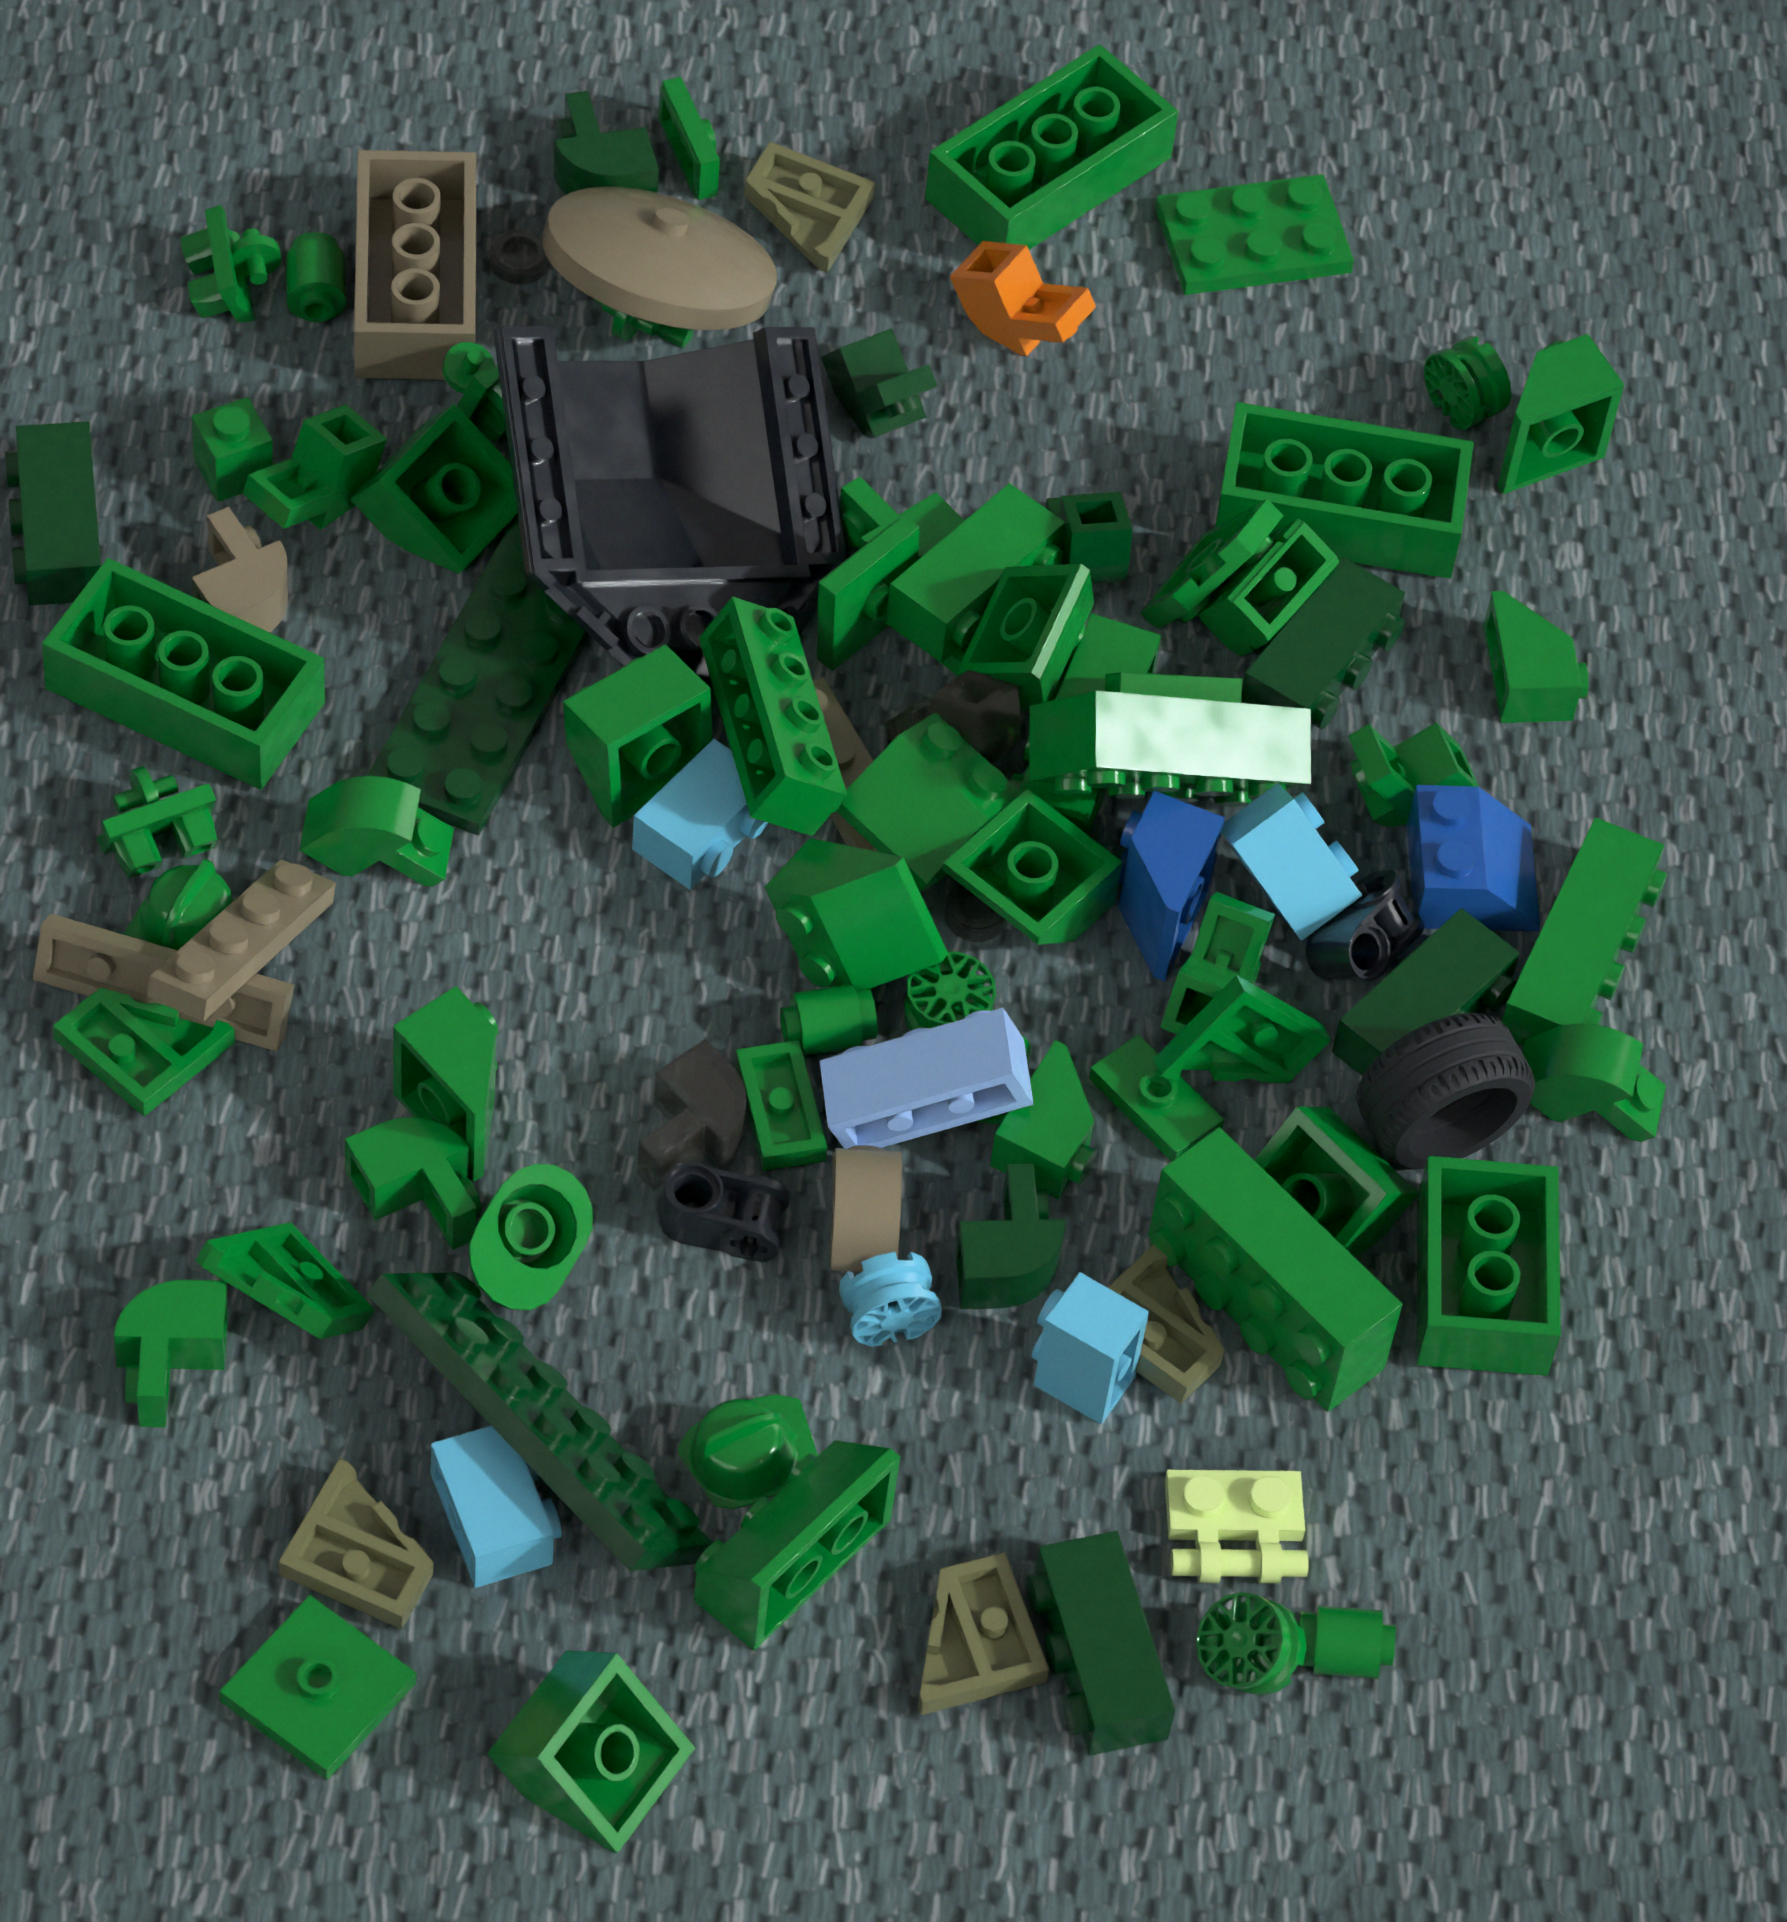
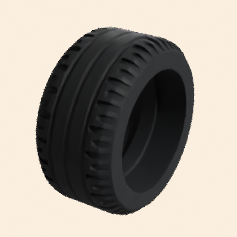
[1356,1013,1535,1169]

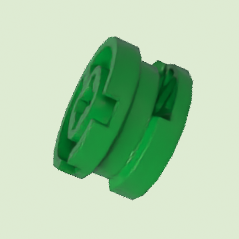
[1423,336,1512,430]
[904,951,996,1031]
[1196,1592,1307,1696]

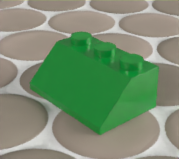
[694,1440,900,1651]

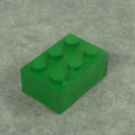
[1416,1156,1561,1376]

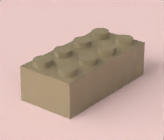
[354,150,476,380]

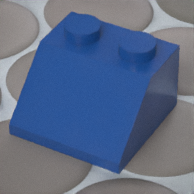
[1406,785,1540,932]
[1118,791,1225,981]

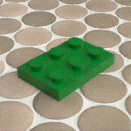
[1155,174,1354,295]

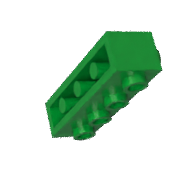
[699,596,847,836]

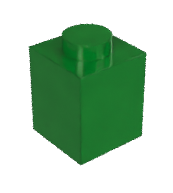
[192,397,273,502]

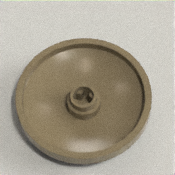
[542,187,777,330]

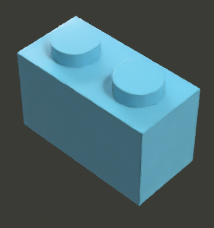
[632,739,768,890]
[1222,783,1362,941]
[1031,1272,1149,1425]
[431,1426,562,1588]

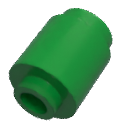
[285,232,346,323]
[780,984,878,1056]
[1297,1605,1396,1679]

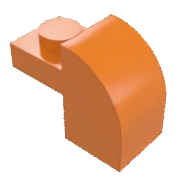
[949,241,1096,357]

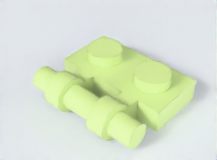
[1165,1470,1308,1584]

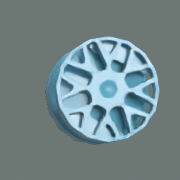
[839,1252,942,1346]

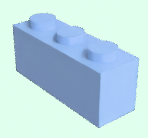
[820,1008,1034,1149]

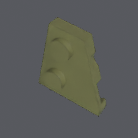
[744,142,875,273]
[1108,1244,1225,1404]
[278,1458,433,1629]
[918,1552,1049,1715]

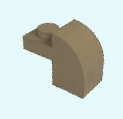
[192,506,288,632]
[829,1145,902,1272]

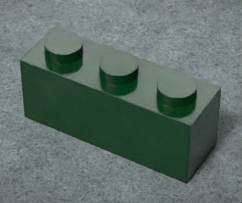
[5,421,101,606]
[1241,557,1405,730]
[1332,908,1520,1076]
[1026,1530,1175,1756]

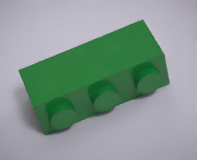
[885,483,1065,663]

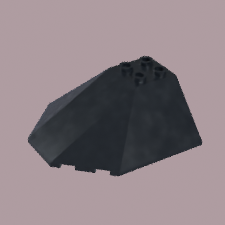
[493,326,848,691]

